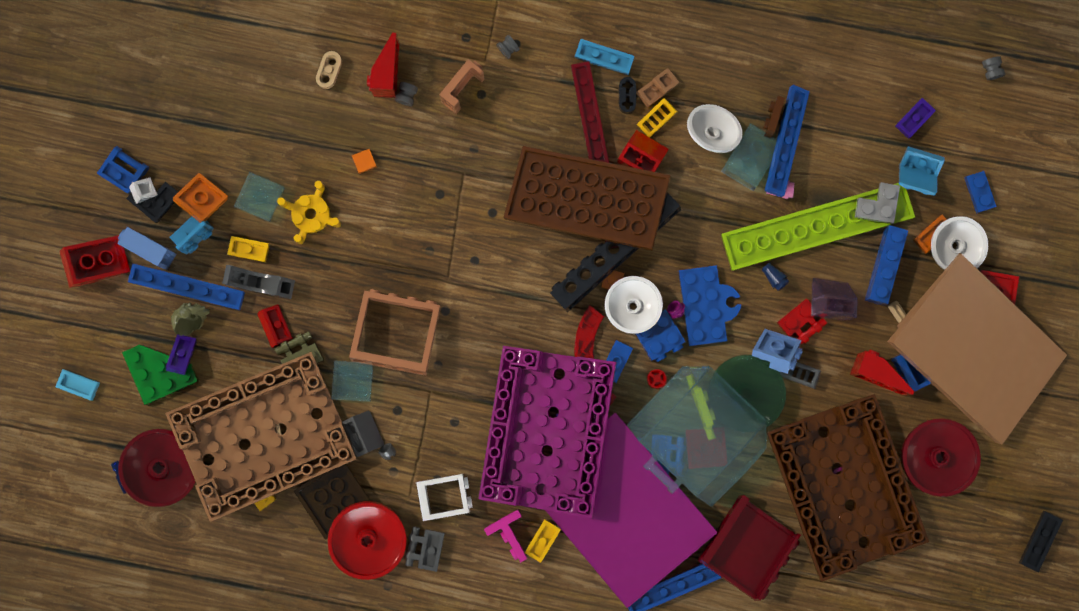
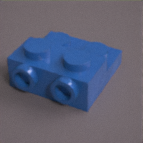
[636,309,686,362]

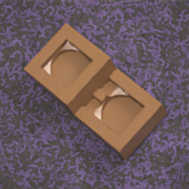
[636,68,680,108]

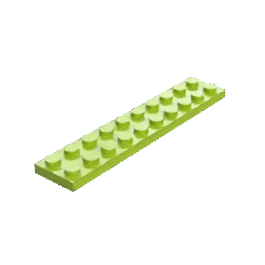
[721,183,915,271]

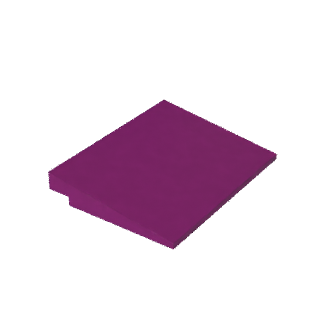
[537,413,717,608]

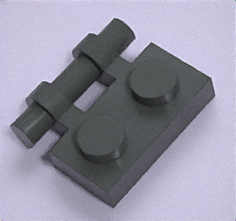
[405,527,445,572]

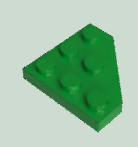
[122,344,199,405]

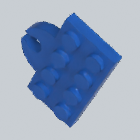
[678,265,741,346]

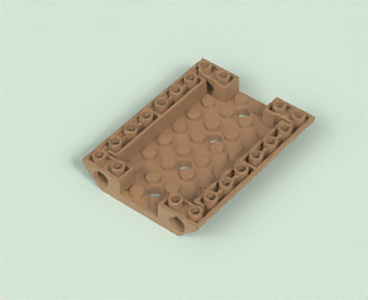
[165,352,356,522]

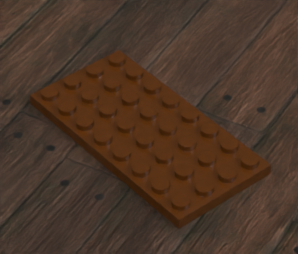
[503,146,671,251]

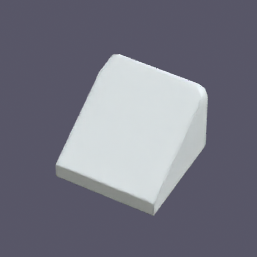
[129,178,158,204]

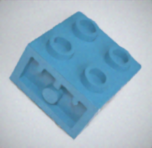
[169,216,214,255]

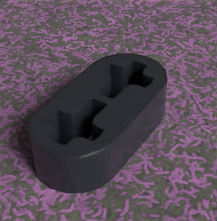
[619,77,636,114]

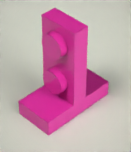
[484,509,527,563]

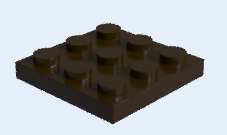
[294,464,371,540]

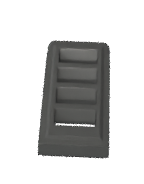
[778,362,821,389]

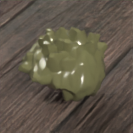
[171,302,210,336]

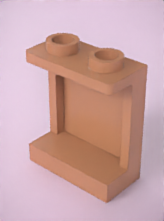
[439,59,484,115]

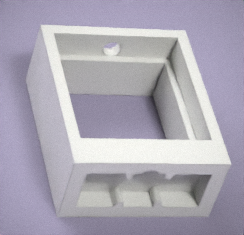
[416,474,473,521]

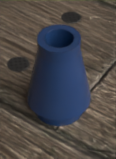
[762,263,789,291]

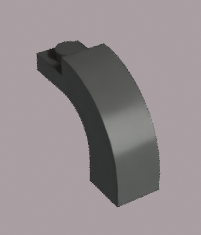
[222,265,295,299]

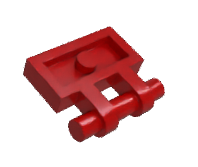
[776,298,827,345]

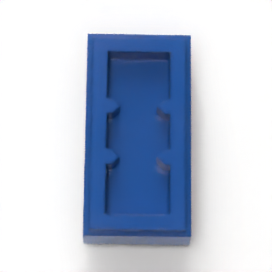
[606,340,633,383]

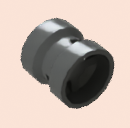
[982,56,1005,80]
[395,82,418,107]

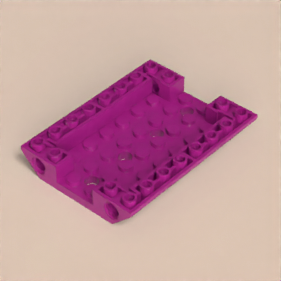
[478,346,617,519]

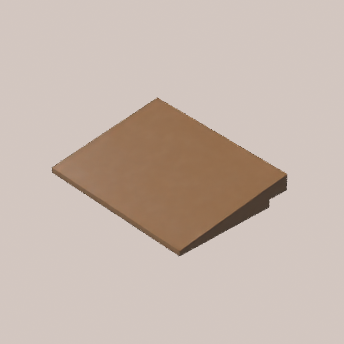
[887,253,1067,445]

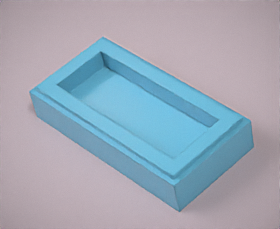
[56,369,100,401]

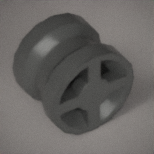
[496,35,520,59]

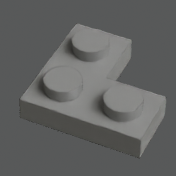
[855,182,900,224]

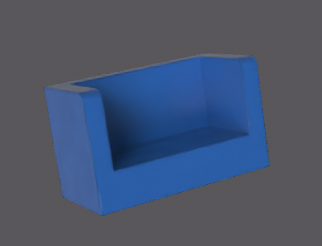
[891,354,931,392]

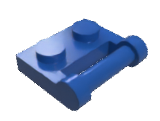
[97,146,149,195]

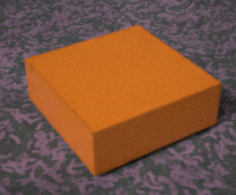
[352,149,377,174]

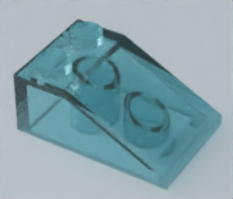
[721,123,777,191]

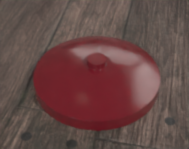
[901,419,981,497]
[118,429,196,507]

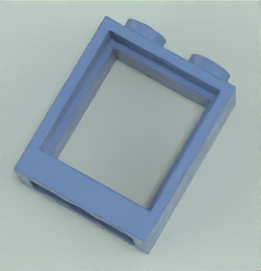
[117,227,177,270]

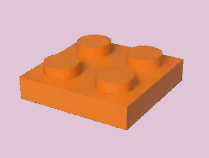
[173,173,228,223]

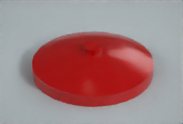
[328,501,406,580]

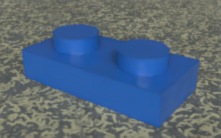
[964,171,997,213]

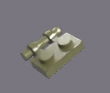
[275,331,324,364]

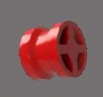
[646,369,667,389]

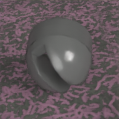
[379,443,396,460]

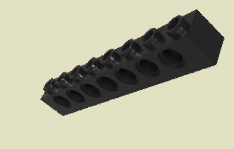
[550,192,681,313]

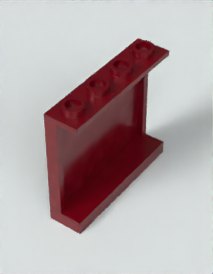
[697,495,801,601]

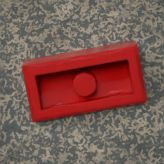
[257,304,293,348]

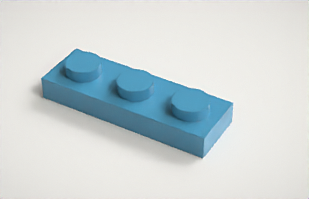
[575,39,634,75]

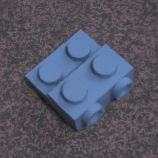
[752,329,803,374]

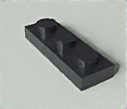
[1019,511,1063,573]

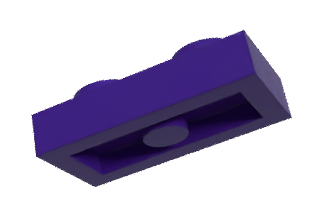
[895,98,936,139]
[166,334,197,375]

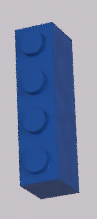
[865,225,908,306]

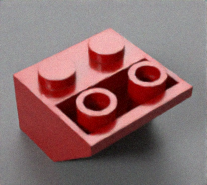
[617,130,669,172]

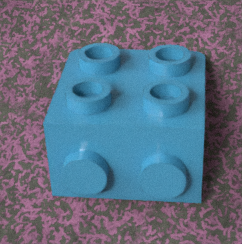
[899,146,945,196]

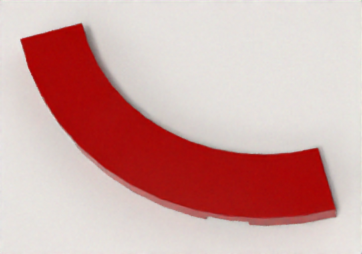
[574,305,617,406]

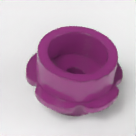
[667,301,685,319]

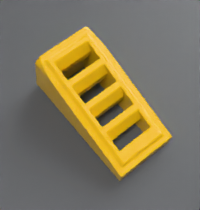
[637,98,678,138]

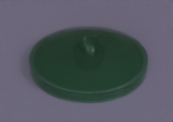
[708,355,786,432]

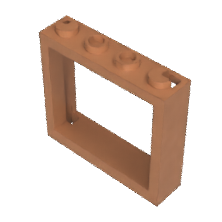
[349,289,441,376]

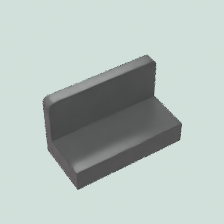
[342,411,384,457]

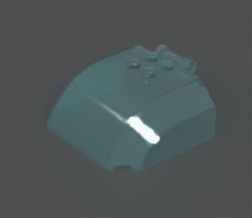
[627,366,767,507]

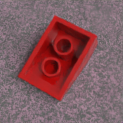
[367,32,400,98]
[59,235,130,288]
[850,350,914,396]

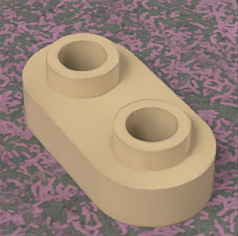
[316,51,342,89]

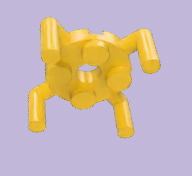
[277,181,341,244]

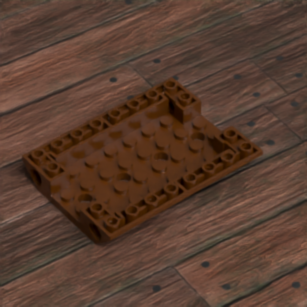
[767,394,929,582]

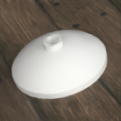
[687,104,742,153]
[931,217,988,270]
[605,276,663,334]

